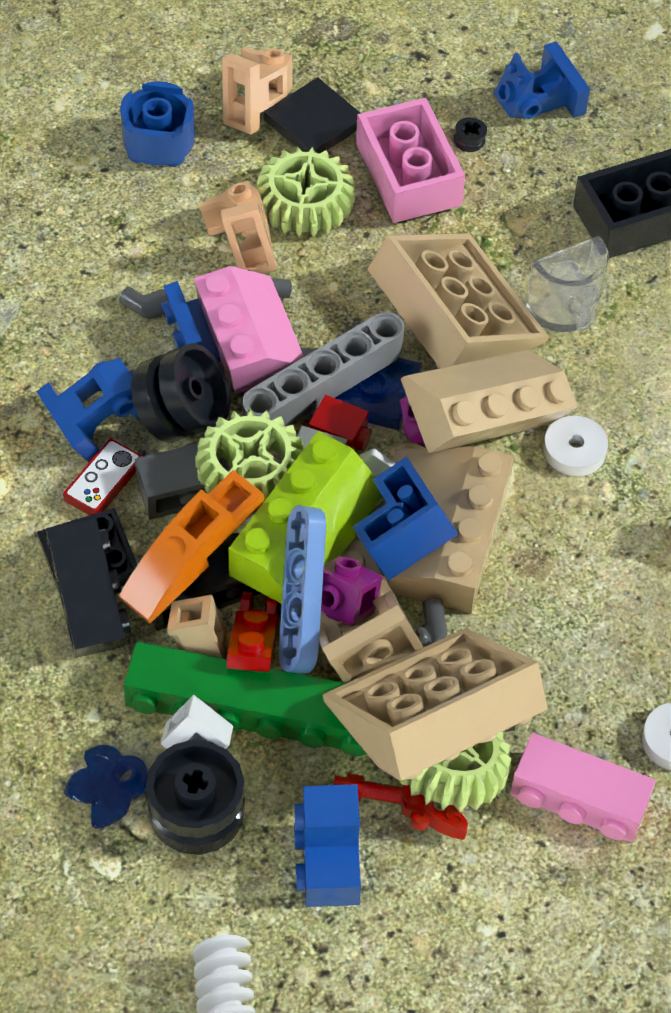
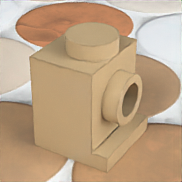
[167,595,227,659]

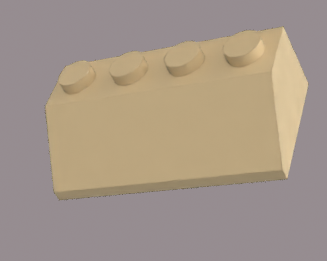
[401,349,578,454]

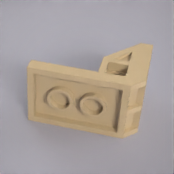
[319,540,424,683]

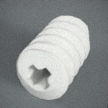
[192,934,255,1013]

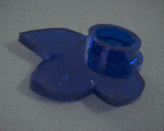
[64,745,149,829]

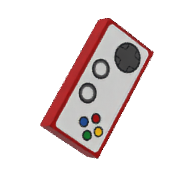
[63,438,143,515]

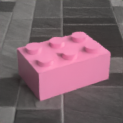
[356,98,465,223]

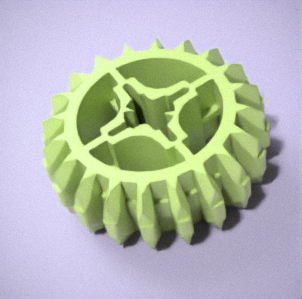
[256,146,355,238]
[195,409,304,500]
[400,732,511,813]

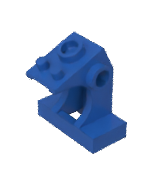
[493,41,590,119]
[36,358,140,462]

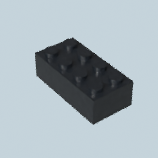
[573,149,671,259]

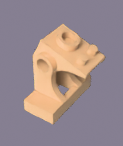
[222,48,292,135]
[199,181,277,274]

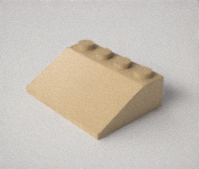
[367,233,549,369]
[375,446,514,614]
[323,628,548,781]

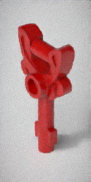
[333,773,468,840]

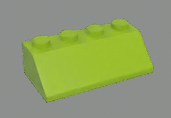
[228,431,384,614]

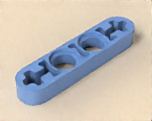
[279,505,326,674]

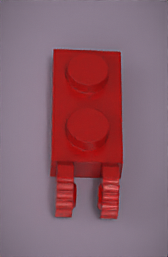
[227,591,278,672]

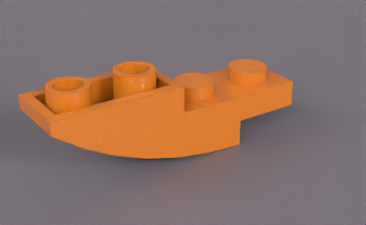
[119,470,265,624]

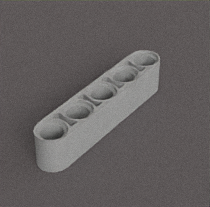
[242,312,404,427]

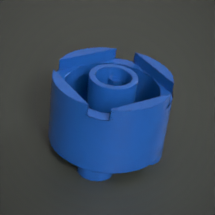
[120,81,195,167]

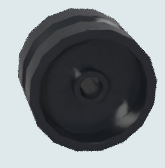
[131,343,231,443]
[146,740,245,855]

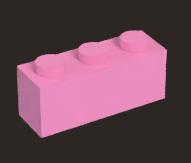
[510,732,656,843]

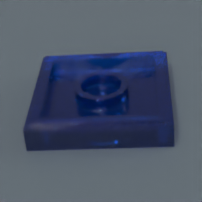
[335,357,422,431]

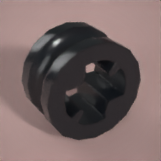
[453,117,487,152]

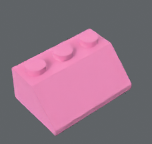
[194,266,304,395]

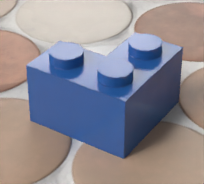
[352,456,458,580]
[294,784,361,907]

